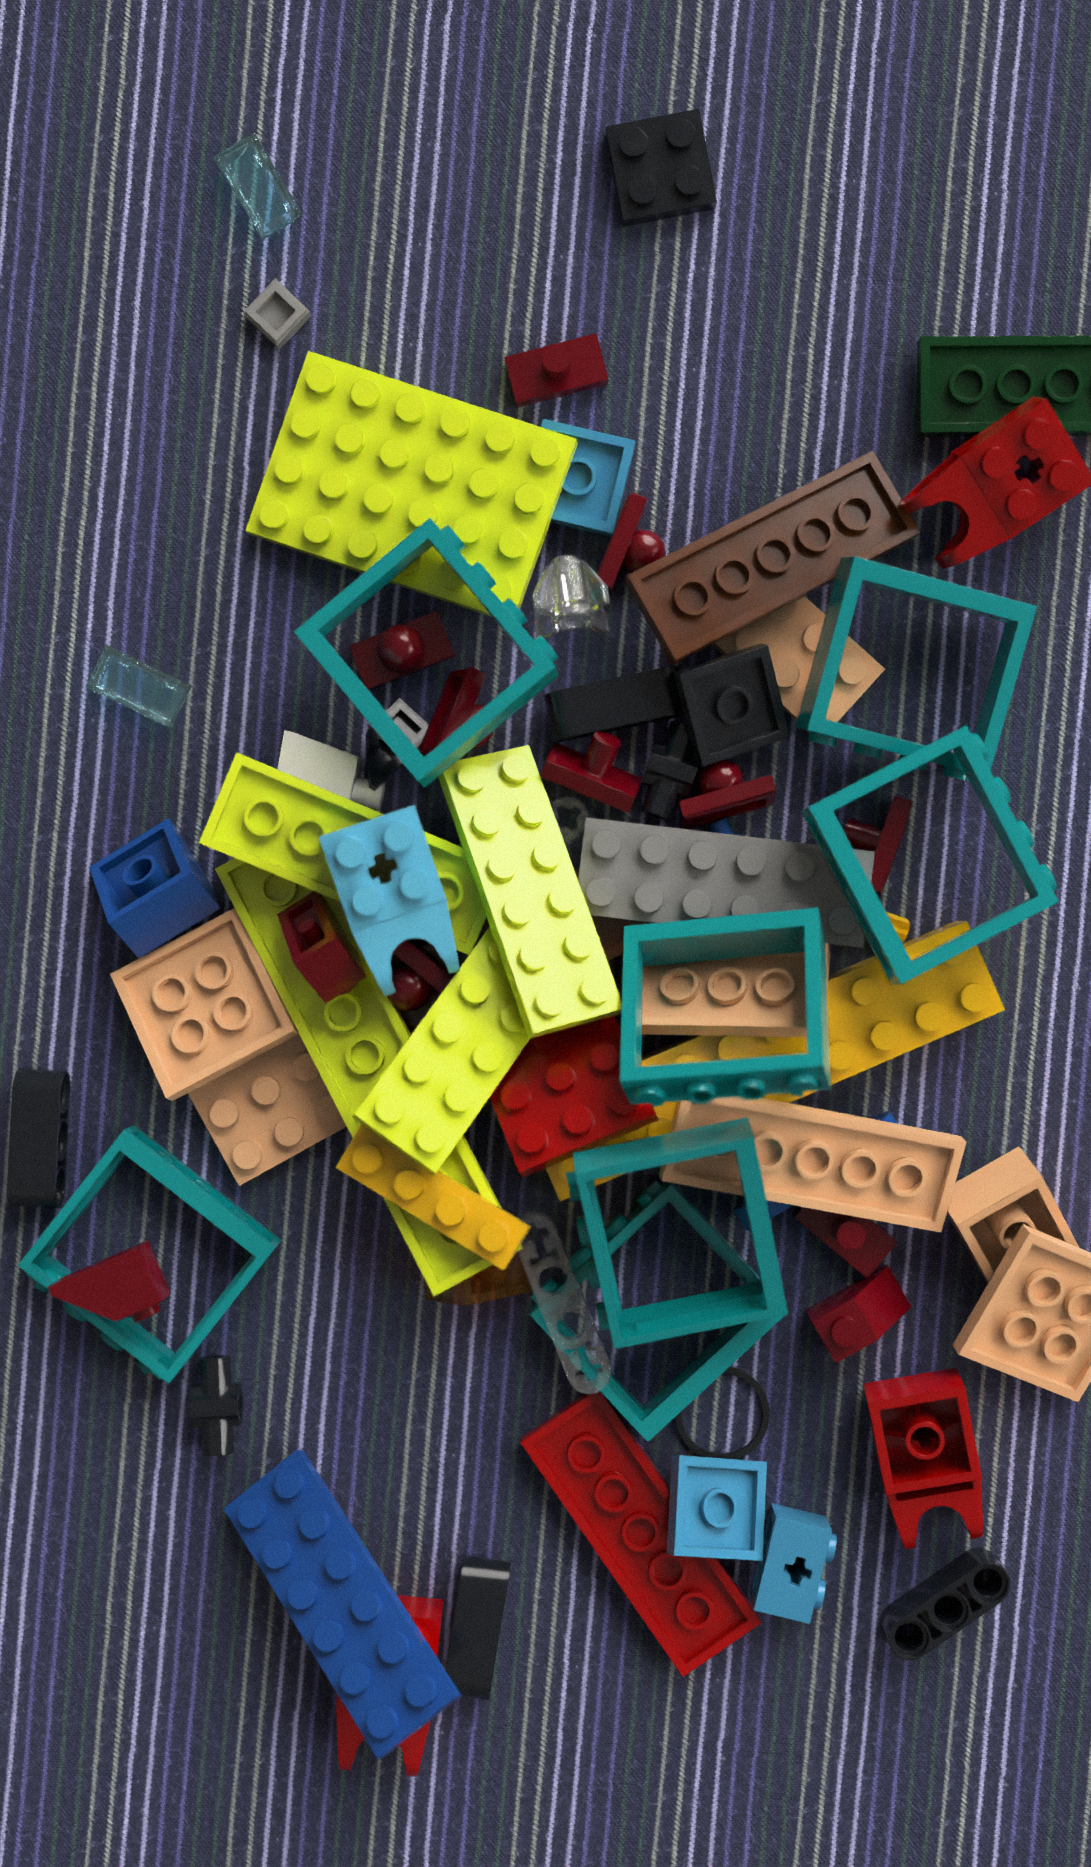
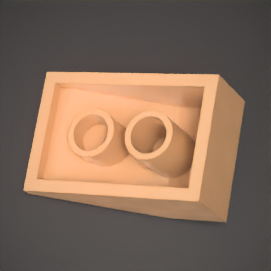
[947,1146,1079,1283]

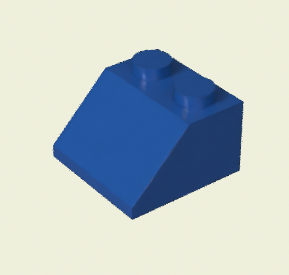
[89,818,220,958]

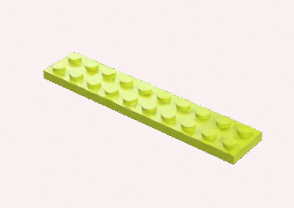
[215,858,523,1296]

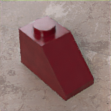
[277,891,367,1004]
[48,1240,171,1323]
[805,1264,911,1363]

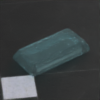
[214,133,303,240]
[86,645,192,728]

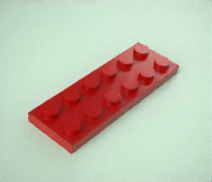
[520,1386,761,1677]

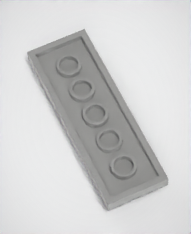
[578,817,875,948]

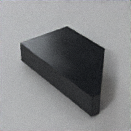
[366,698,429,792]

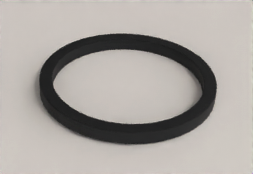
[675,1366,770,1459]

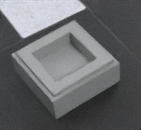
[243,278,311,350]

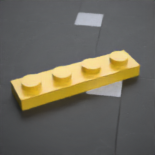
[336,1125,531,1271]

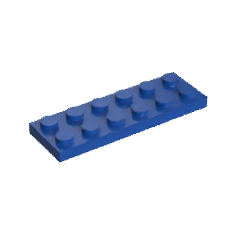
[224,1450,461,1759]

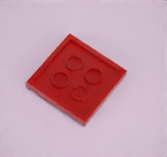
[490,1016,659,1178]

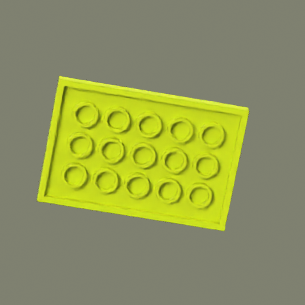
[245,351,578,617]

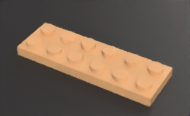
[659,1097,966,1233]

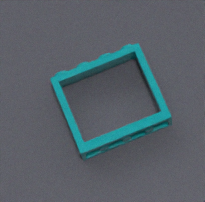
[294,518,559,788]
[795,556,1037,782]
[801,725,1059,985]
[620,908,830,1107]
[566,1117,788,1349]
[17,1125,282,1384]
[530,1181,789,1442]

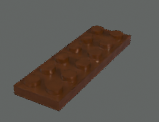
[624,451,920,665]

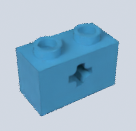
[749,1503,837,1624]

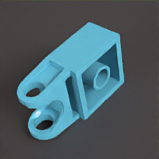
[319,805,460,997]

